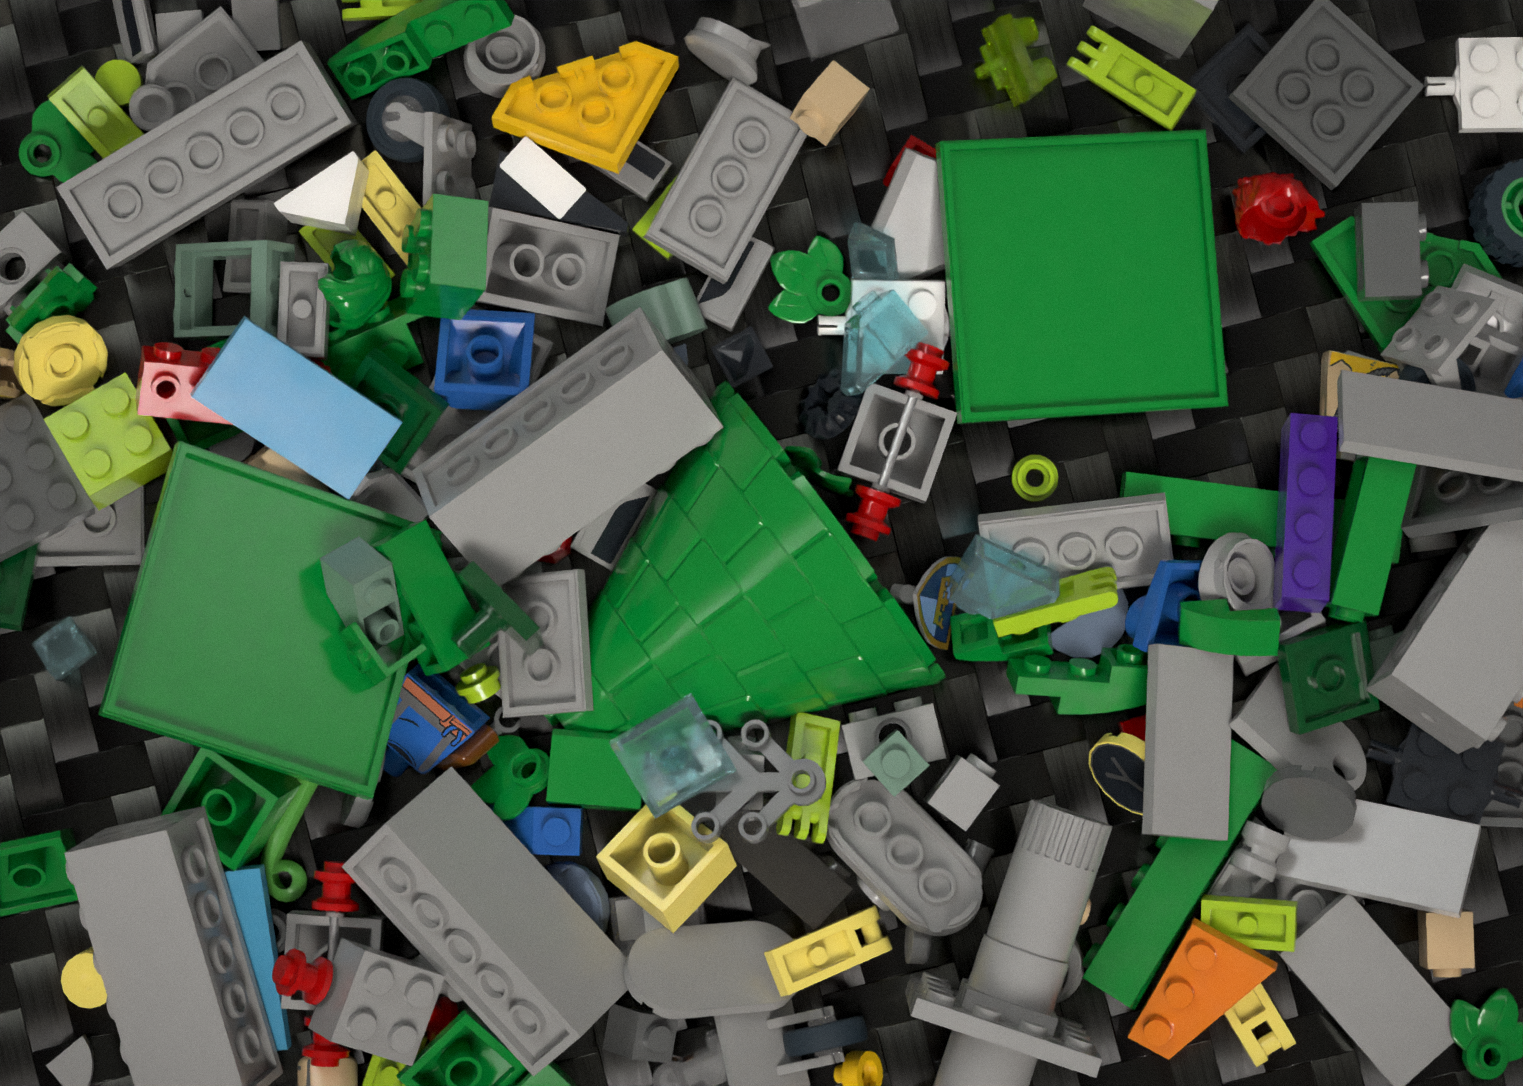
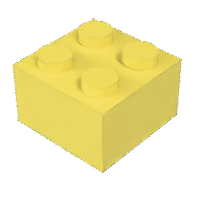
[596,800,737,934]

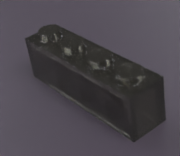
[677,762,852,931]

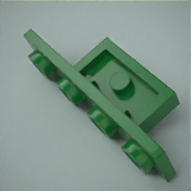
[320,296,424,384]

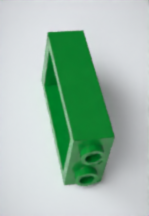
[1325,454,1417,623]

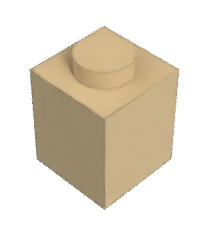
[790,60,870,146]
[1418,908,1475,977]

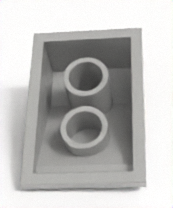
[476,207,620,326]

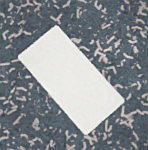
[500,136,586,219]

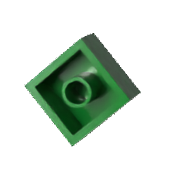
[400,193,488,320]
[161,748,302,871]

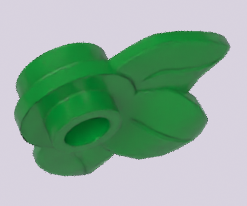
[19,100,97,183]
[768,236,851,324]
[784,446,854,497]
[470,735,550,821]
[1449,988,1523,1080]

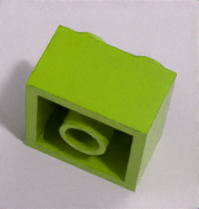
[43,372,173,511]

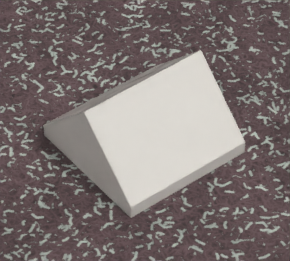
[274,151,369,236]

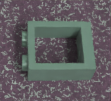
[173,240,295,341]

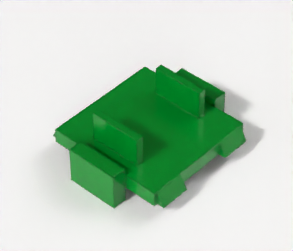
[5,263,97,344]

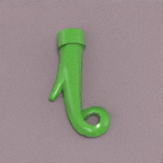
[261,776,318,902]

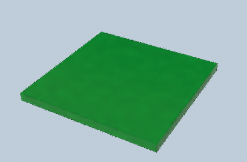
[935,130,1228,424]
[98,441,442,800]

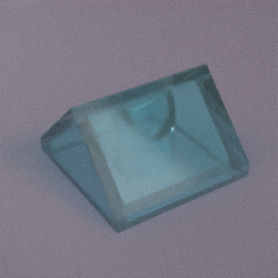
[609,693,737,819]

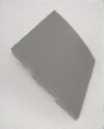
[1451,264,1523,398]

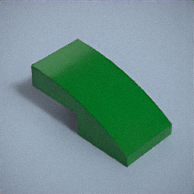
[1178,599,1281,656]
[950,607,1053,661]

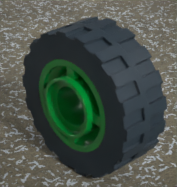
[1468,159,1523,267]

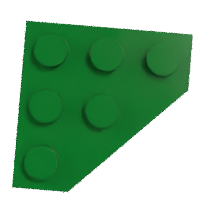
[1309,216,1502,353]

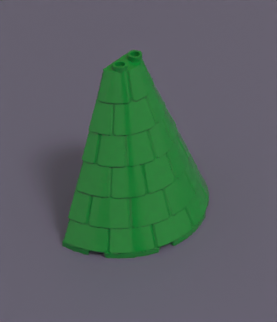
[544,381,946,753]

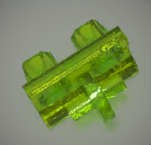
[974,13,1057,107]

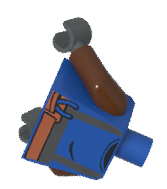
[383,649,521,777]

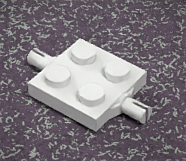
[1424,37,1523,133]
[817,279,950,374]

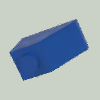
[490,805,583,856]

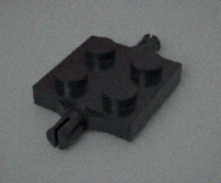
[1365,722,1523,825]

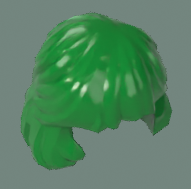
[317,239,392,330]

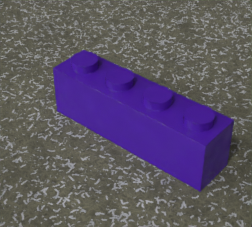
[1273,413,1338,613]

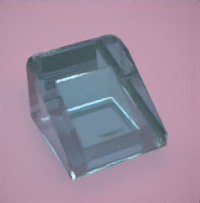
[848,222,899,280]
[32,616,98,681]

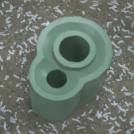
[605,278,707,345]

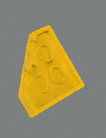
[492,41,679,174]

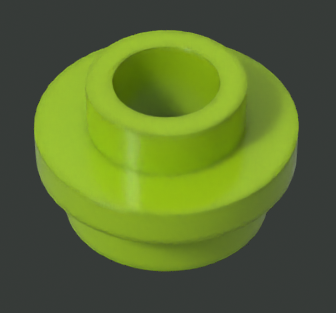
[1012,455,1058,501]
[455,663,501,704]

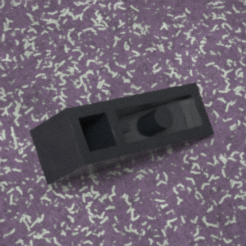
[489,146,630,237]

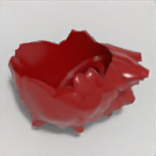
[1232,172,1325,245]

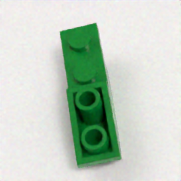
[327,0,514,100]
[1006,644,1148,715]

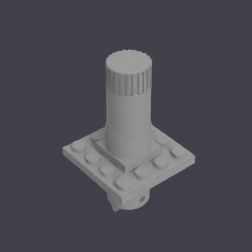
[905,799,1112,1086]

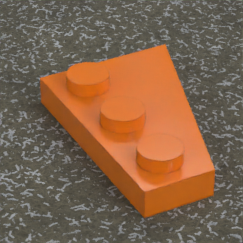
[1128,918,1278,1060]

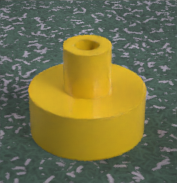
[834,1051,883,1086]

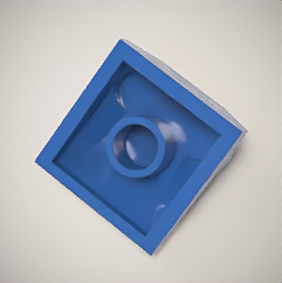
[434,309,535,411]
[1125,560,1202,652]

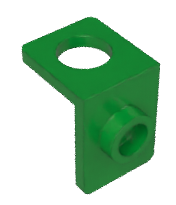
[339,622,428,686]

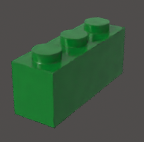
[371,520,491,676]

